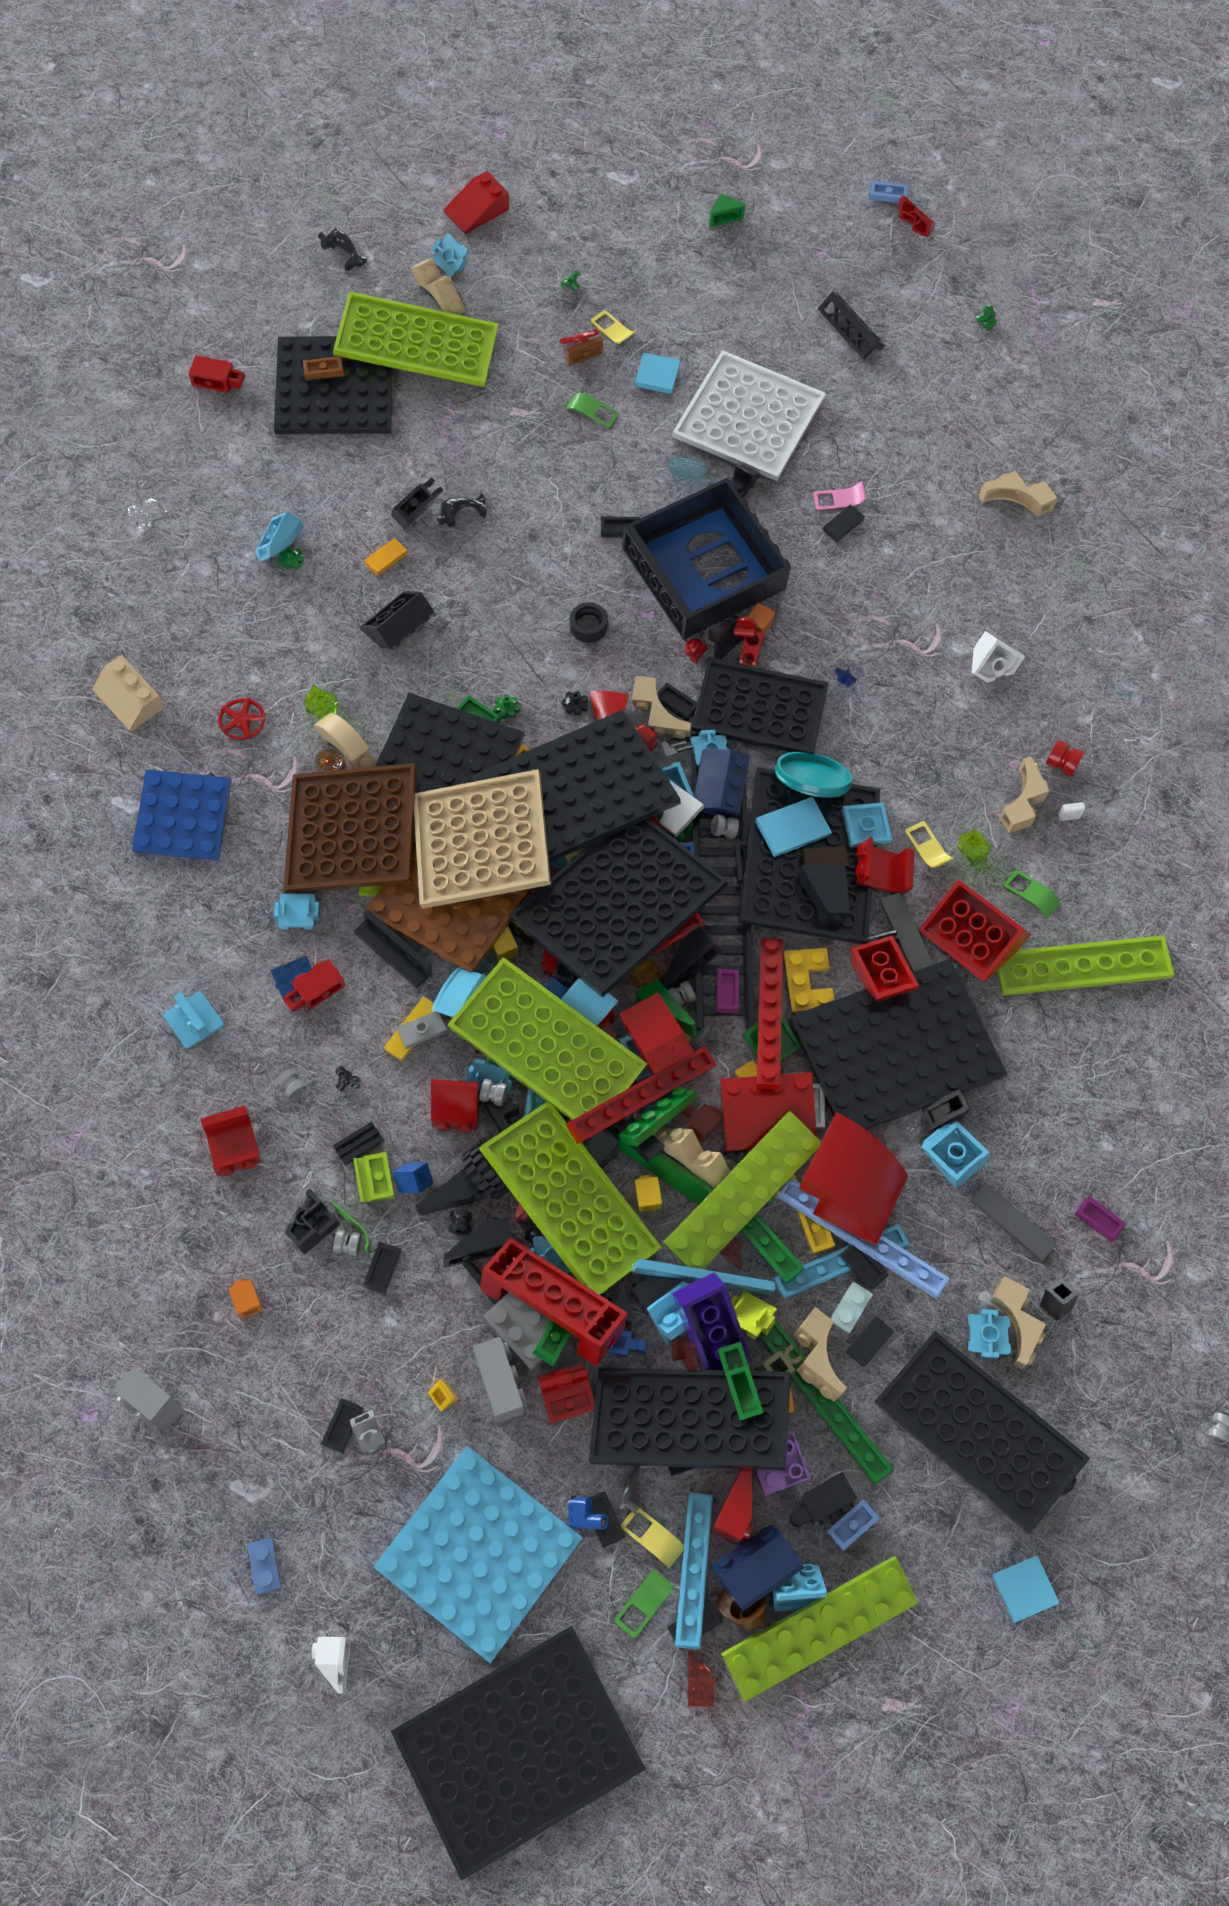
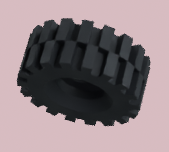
[461,1139,510,1200]

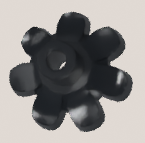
[561,691,588,715]
[335,1066,361,1091]

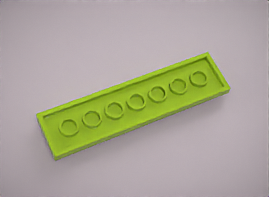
[996,935,1174,996]
[663,1111,821,1269]
[721,1556,918,1702]

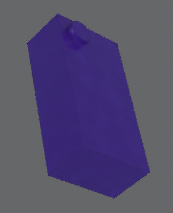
[672,1272,753,1370]

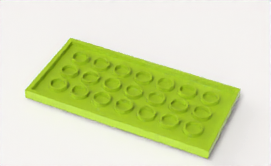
[333,291,499,387]
[447,957,647,1120]
[479,1101,662,1295]

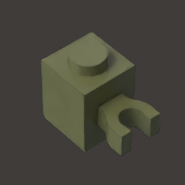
[755,1344,803,1374]

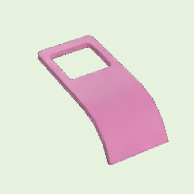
[813,481,866,510]

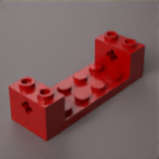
[480,1237,628,1367]

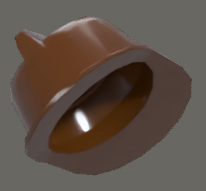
[716,1589,767,1631]

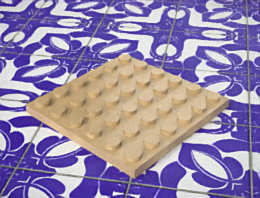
[414,769,551,909]

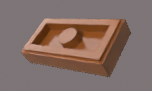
[566,336,603,366]
[303,356,344,380]

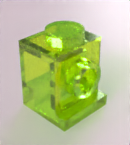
[304,685,339,718]
[956,828,993,867]

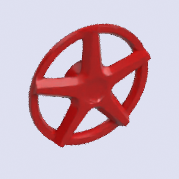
[559,328,601,345]
[218,697,265,740]

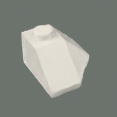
[972,631,1025,682]
[312,1637,351,1694]

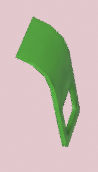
[565,393,619,428]
[1003,870,1061,919]
[332,1202,371,1256]
[614,1569,675,1638]

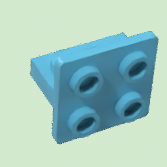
[163,991,224,1049]
[647,1281,688,1344]
[773,1564,827,1612]

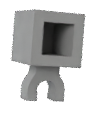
[350,1410,385,1453]

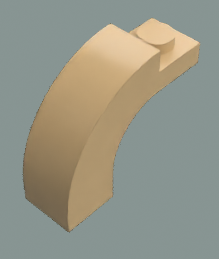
[313,713,376,769]

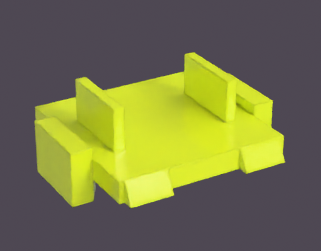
[731,1291,777,1340]

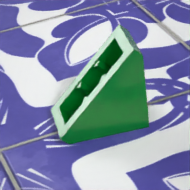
[709,194,745,227]

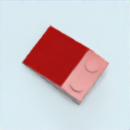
[443,171,509,234]
[851,935,919,1001]
[619,993,694,1074]
[431,1079,480,1133]
[711,1469,754,1545]

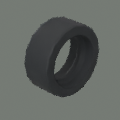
[570,602,608,643]

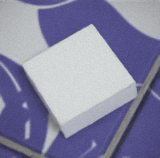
[1058,802,1085,821]

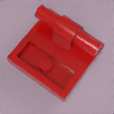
[537,1362,595,1424]

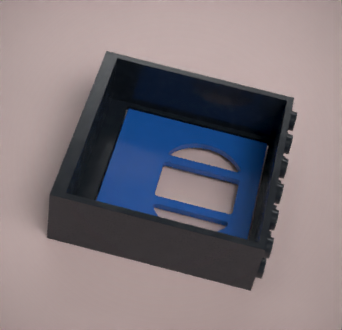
[622,478,791,640]

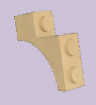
[410,259,466,315]
[979,471,1057,517]
[632,676,692,739]
[999,756,1049,834]
[653,1127,730,1188]
[990,1276,1046,1370]
[793,1307,847,1402]

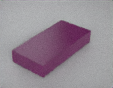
[716,968,739,1014]
[1074,1195,1126,1243]

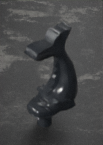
[318,228,367,271]
[437,493,487,528]

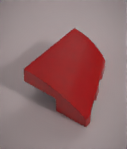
[898,195,935,238]
[590,691,629,721]

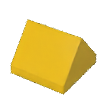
[427,1379,459,1412]

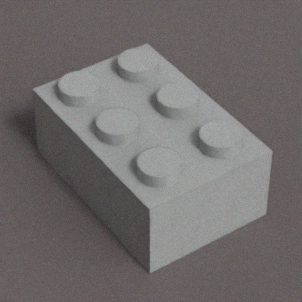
[483,1293,550,1374]
[473,1337,527,1424]
[113,1366,184,1433]

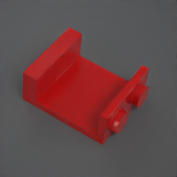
[856,837,915,896]
[200,1106,262,1176]

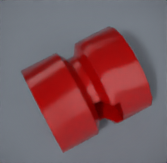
[1045,740,1084,777]

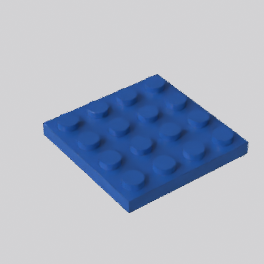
[132,769,232,861]

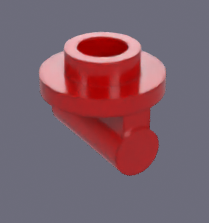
[734,617,757,637]
[684,638,708,663]

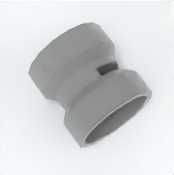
[711,814,739,839]
[668,980,696,1007]
[276,1068,308,1100]
[479,1079,508,1106]
[333,1229,362,1257]
[1207,1413,1229,1446]

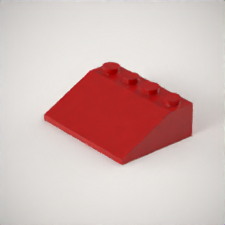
[918,879,1031,982]
[720,1072,817,1152]

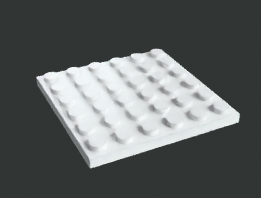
[672,350,826,481]

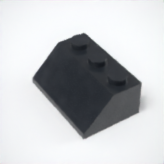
[359,591,434,649]

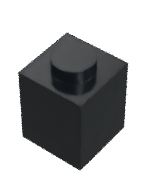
[1040,1278,1079,1321]

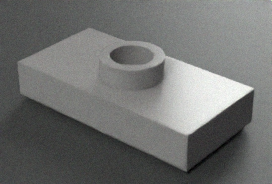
[397,1012,447,1049]

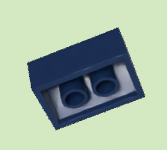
[693,749,750,819]
[711,1524,805,1611]

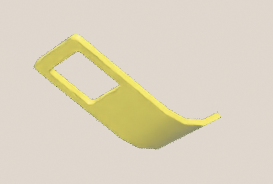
[591,310,637,344]
[905,821,954,868]
[620,1508,684,1569]

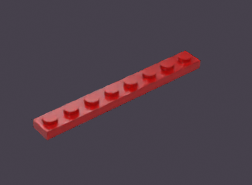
[757,938,783,1090]
[565,1046,716,1144]

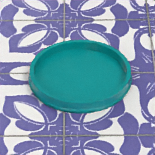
[775,752,852,797]

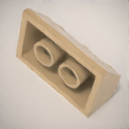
[92,655,164,732]

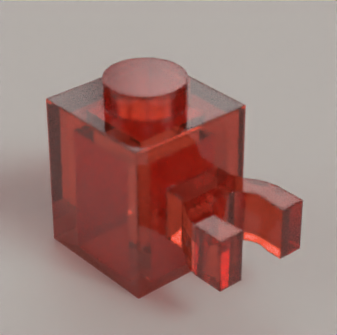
[681,1103,722,1144]

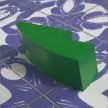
[718,1342,764,1421]

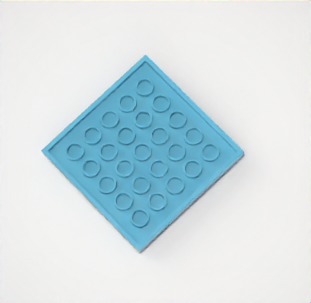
[373,1446,583,1664]

